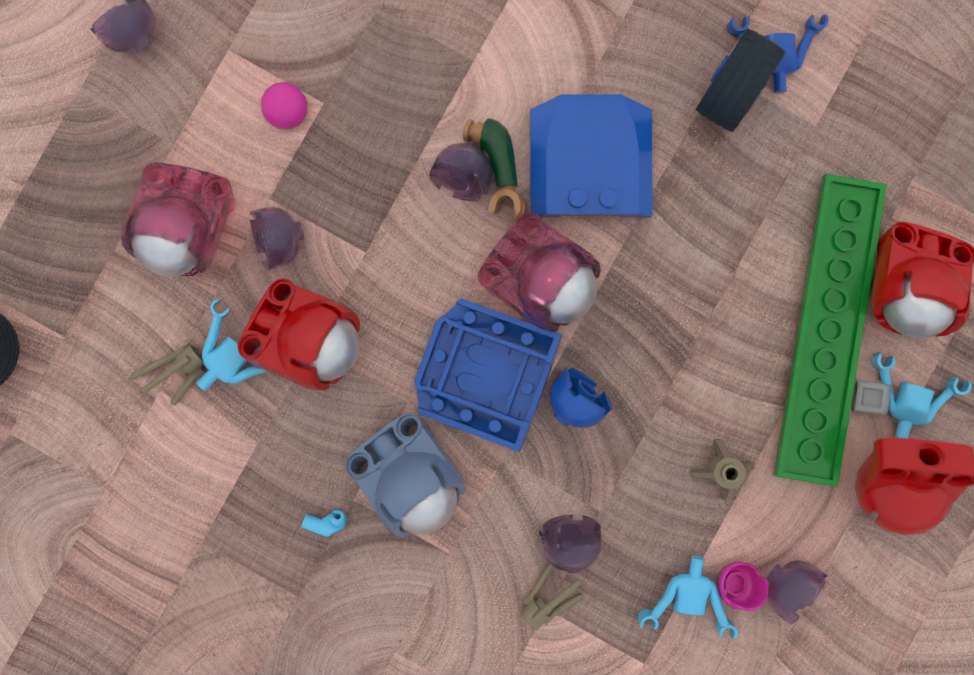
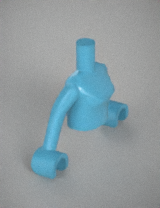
[196,299,267,391]
[871,352,972,438]
[637,555,738,639]

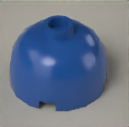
[550,368,612,428]

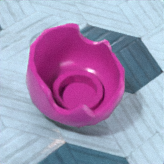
[261,82,308,129]
[717,562,769,611]

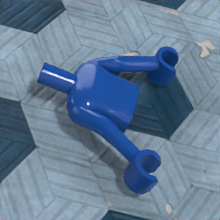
[727,14,829,94]

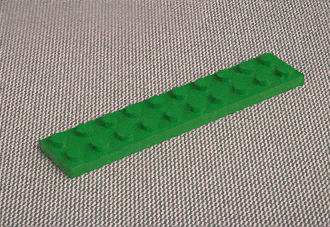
[773,174,887,487]

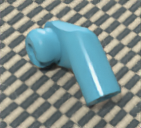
[301,509,347,537]

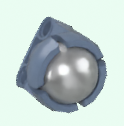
[345,413,465,537]

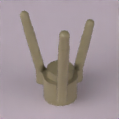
[131,344,204,405]
[521,557,583,630]

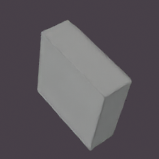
[854,380,892,416]

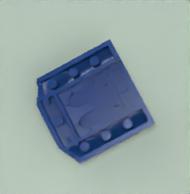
[530,94,653,218]
[415,298,562,452]

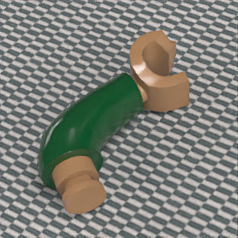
[463,118,527,224]

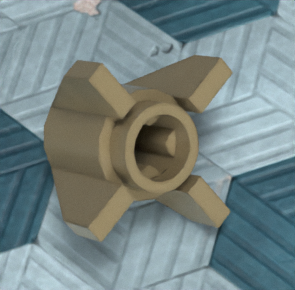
[691,439,755,501]

